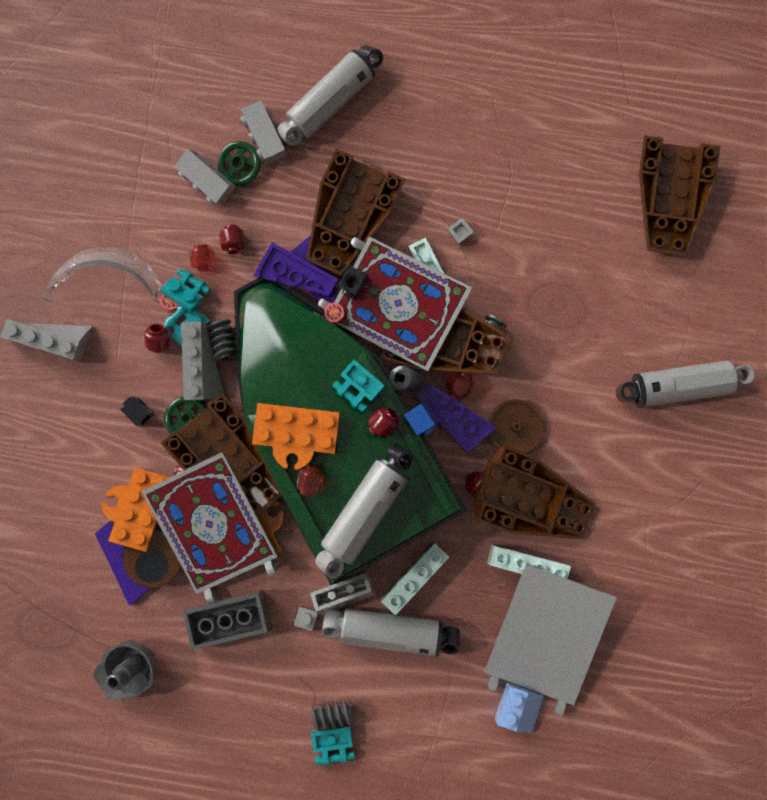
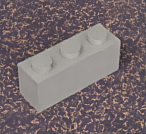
[240,100,287,165]
[174,148,236,204]
[310,573,376,615]

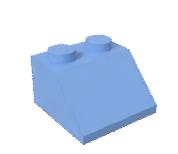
[495,681,544,733]

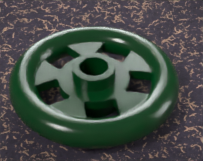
[217,141,261,186]
[164,396,207,434]

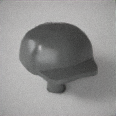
[93,640,157,701]

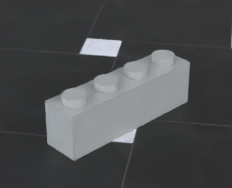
[0,319,93,363]
[181,321,226,400]

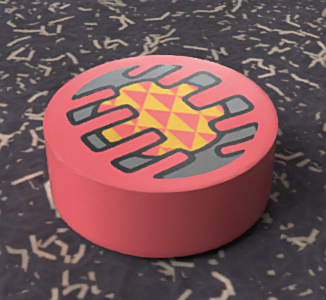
[161,295,179,311]
[325,303,345,323]

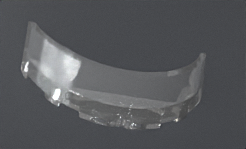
[41,247,162,303]

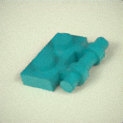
[160,268,211,313]
[163,306,211,346]
[332,359,386,413]
[311,725,355,766]

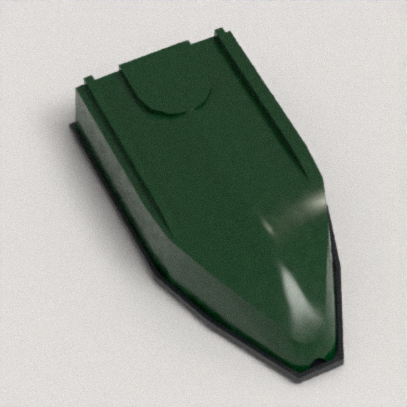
[234,278,467,585]

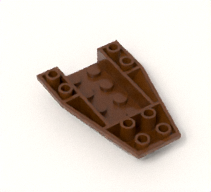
[638,135,721,256]
[306,148,405,276]
[381,308,510,374]
[161,393,282,516]
[474,445,595,539]

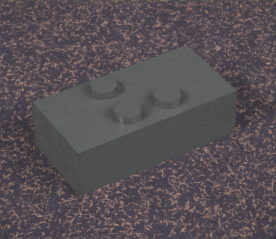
[183,590,272,650]

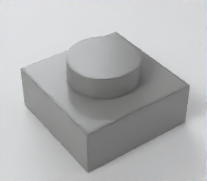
[447,218,474,245]
[294,606,318,631]

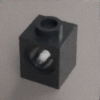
[339,265,369,298]
[120,396,154,427]

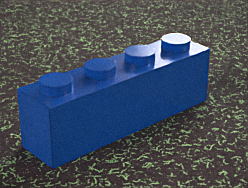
[404,401,440,436]

